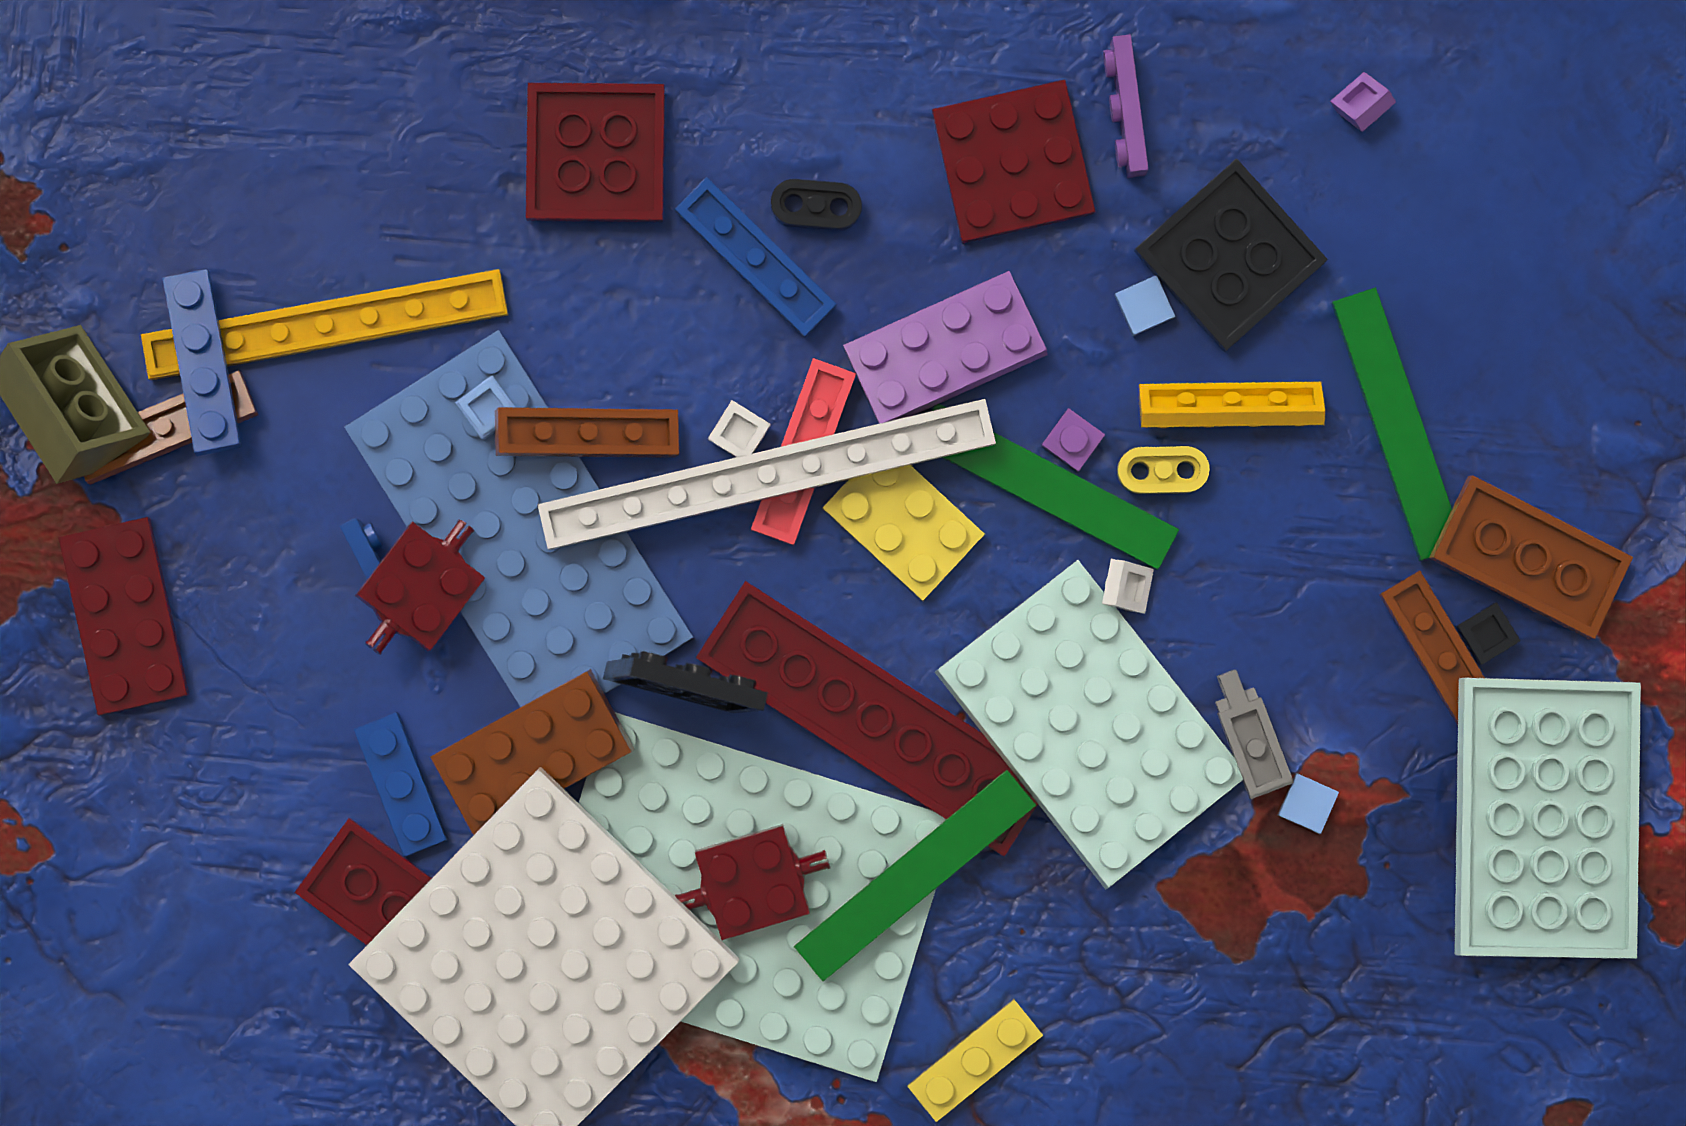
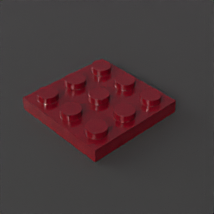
[932,80,1095,243]
[526,83,665,222]

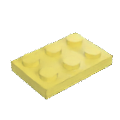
[822,465,985,601]

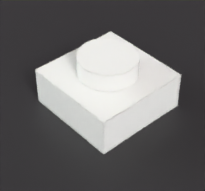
[708,400,771,457]
[1102,559,1154,614]

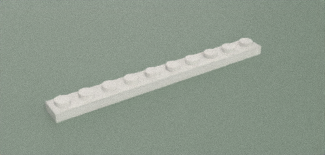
[537,399,996,550]

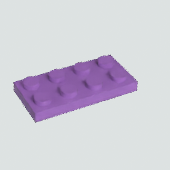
[843,271,1048,424]

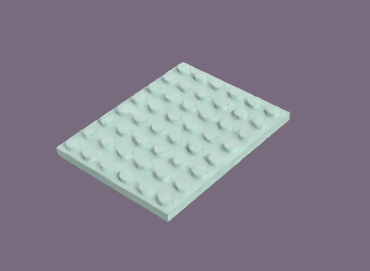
[579,712,946,1082]

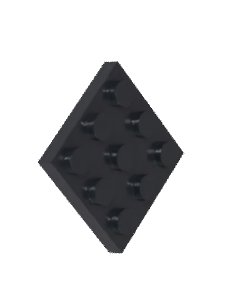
[1134,158,1328,352]
[603,651,768,713]

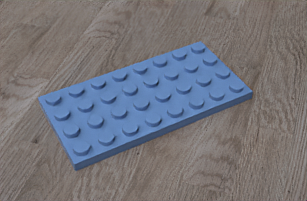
[344,330,693,707]

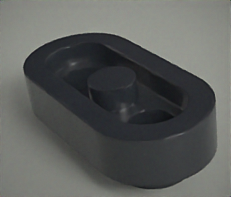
[771,179,862,230]

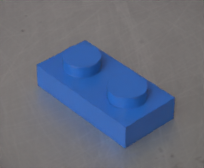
[340,518,383,579]

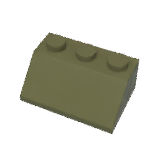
[0,325,150,484]

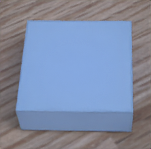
[1114,275,1175,336]
[455,376,516,440]
[1278,773,1339,834]

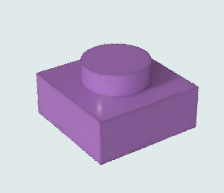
[1330,72,1396,132]
[1041,408,1105,473]

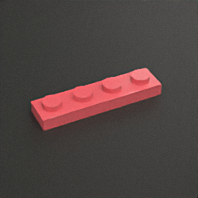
[751,358,856,546]

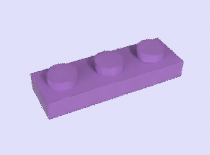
[1103,34,1148,178]

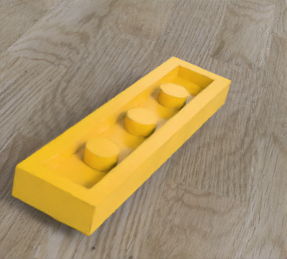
[1139,382,1325,428]

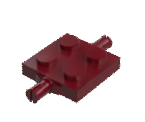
[355,519,485,655]
[675,824,831,940]

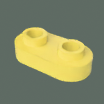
[1117,446,1210,494]

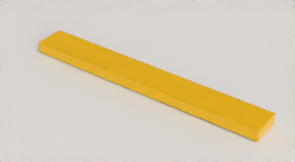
[141,269,508,380]

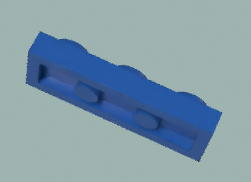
[354,712,448,857]

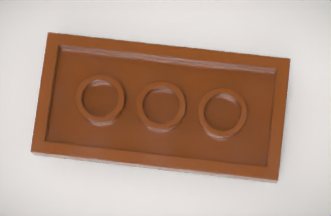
[1429,475,1633,640]
[430,669,635,835]

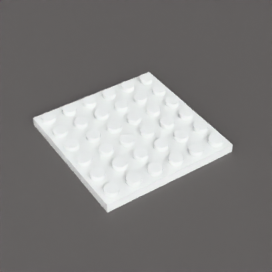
[349,767,740,1126]

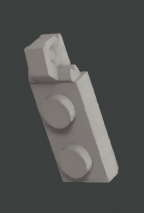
[1215,670,1294,799]

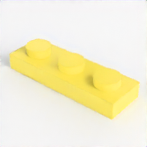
[907,999,1043,1122]

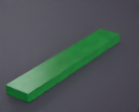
[1331,287,1452,561]
[932,404,1179,570]
[794,770,1036,982]

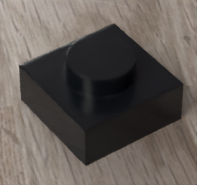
[1455,602,1520,665]

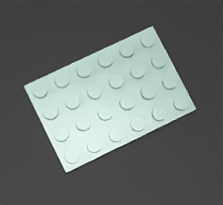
[935,560,1243,889]
[1455,678,1641,959]

